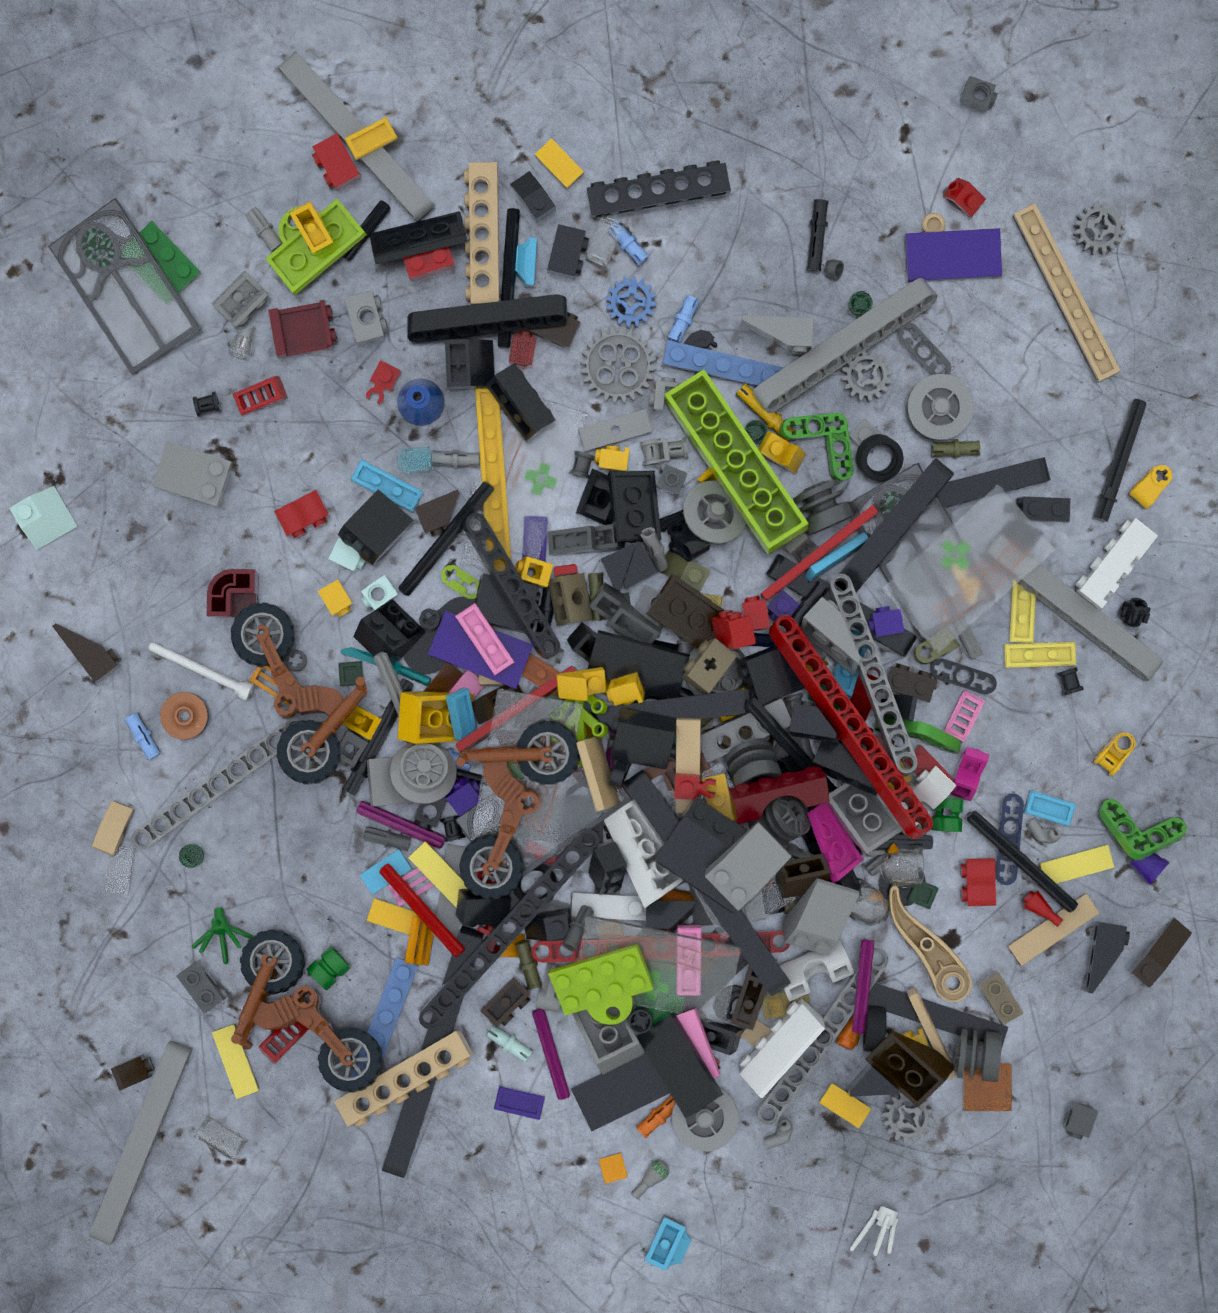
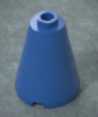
[397,379,444,426]

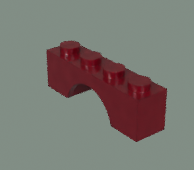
[728,766,830,824]

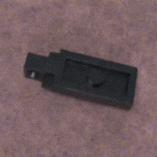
[1004,496,1071,522]

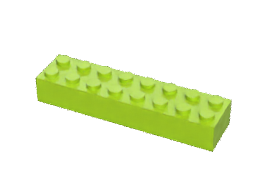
[664,369,809,555]

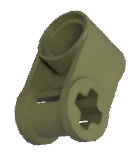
[913,626,960,665]

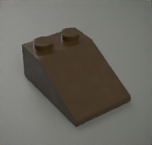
[865,1031,955,1107]

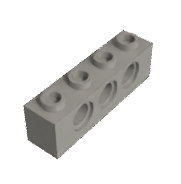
[701,697,792,764]

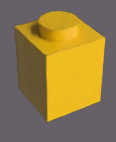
[318,579,354,618]

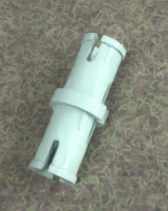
[486,1025,533,1063]

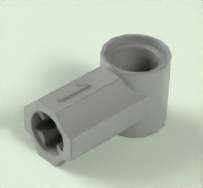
[535,963,561,1013]

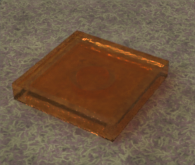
[963,1063,1012,1111]

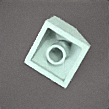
[9,486,78,550]

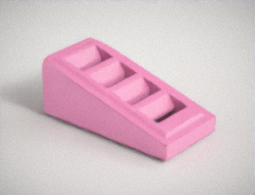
[943,690,985,743]

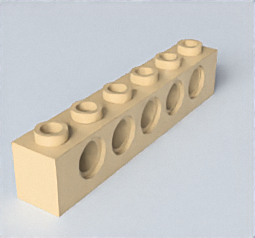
[464,162,500,305]
[334,1030,474,1128]

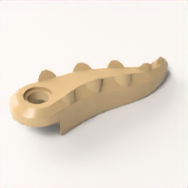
[889,885,972,1002]

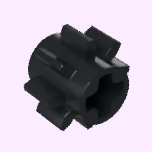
[1121,598,1151,627]

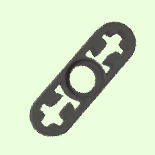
[897,323,951,375]

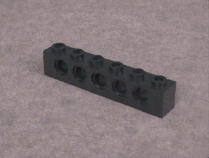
[587,160,731,219]

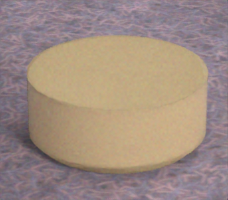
[922,213,946,232]

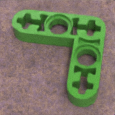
[779,413,854,482]
[874,717,962,754]
[1099,799,1187,860]

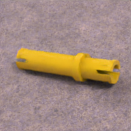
[736,383,796,442]

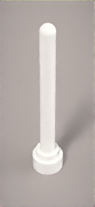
[148,642,255,701]

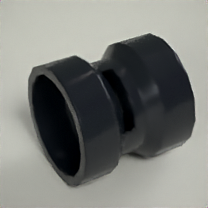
[629,1006,653,1034]

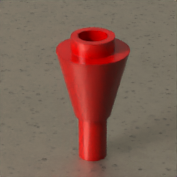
[1023,890,1063,927]

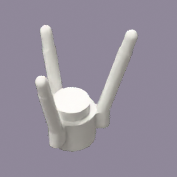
[850,1206,899,1256]

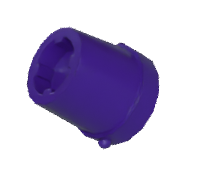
[1130,853,1170,885]

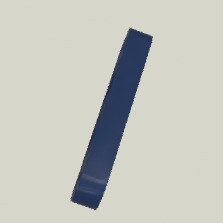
[995,793,1024,885]

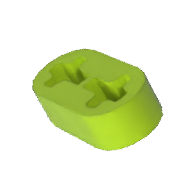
[441,565,479,599]

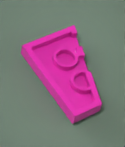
[807,802,864,883]

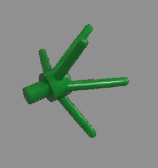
[192,908,255,965]

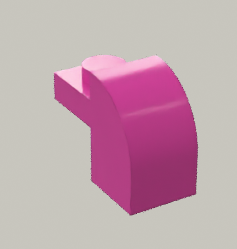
[950,747,989,801]

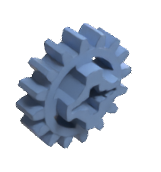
[606,276,657,328]

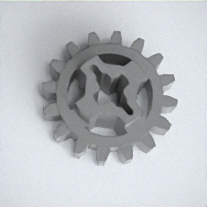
[1074,202,1126,254]
[841,350,893,402]
[882,1092,934,1143]

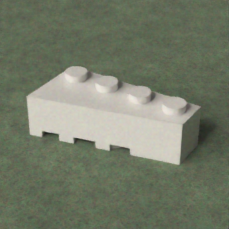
[1075,518,1158,609]
[604,799,683,908]

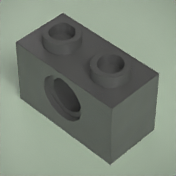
[176,960,226,1014]

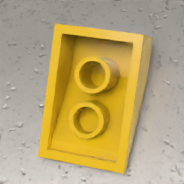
[397,691,473,744]

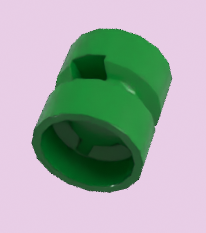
[931,798,964,832]
[307,946,351,990]

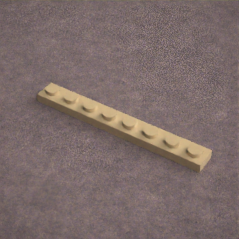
[1013,203,1121,382]

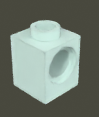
[328,538,366,572]
[361,575,399,610]

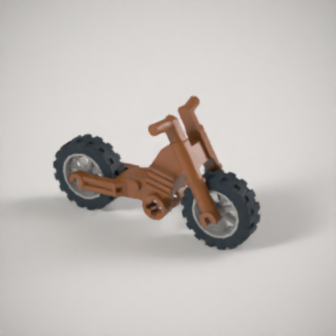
[231,602,367,785]
[456,720,580,899]
[231,930,383,1093]

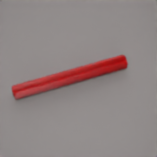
[379,864,465,957]

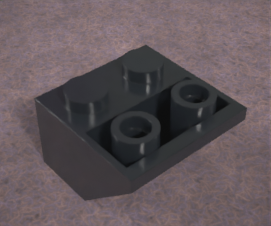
[445,339,495,390]
[353,600,425,664]

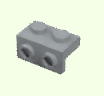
[211,270,268,327]

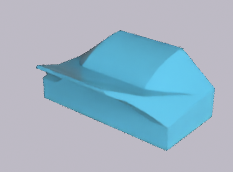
[515,237,537,288]
[644,1217,692,1271]

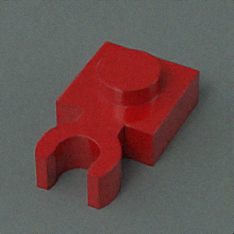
[366,360,402,405]
[674,773,716,800]

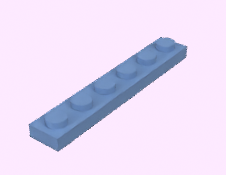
[662,340,800,396]
[350,957,419,1078]

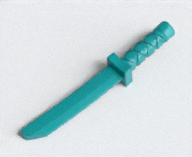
[341,647,431,686]

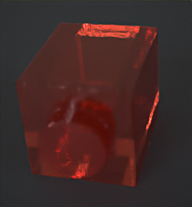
[509,331,537,368]

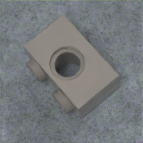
[344,290,388,345]

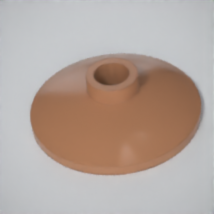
[160,692,208,739]

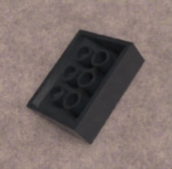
[653,797,747,913]

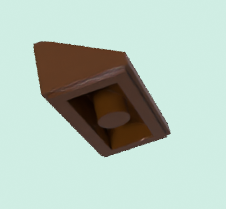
[424,662,463,692]

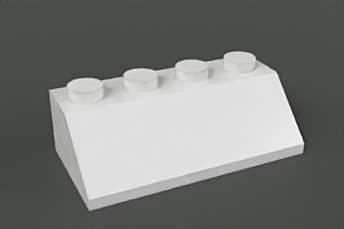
[739,998,825,1098]

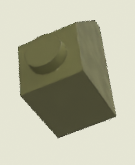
[659,550,711,592]

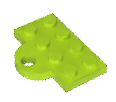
[265,199,367,295]
[548,944,654,1025]

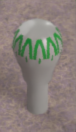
[631,1160,669,1199]

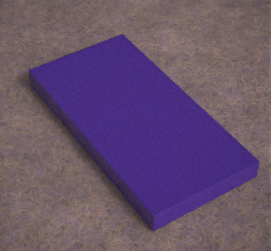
[905,228,1002,281]
[428,610,533,689]

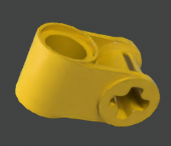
[1129,465,1173,509]
[1093,732,1135,777]

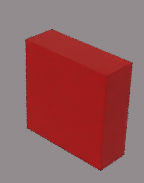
[553,564,578,577]

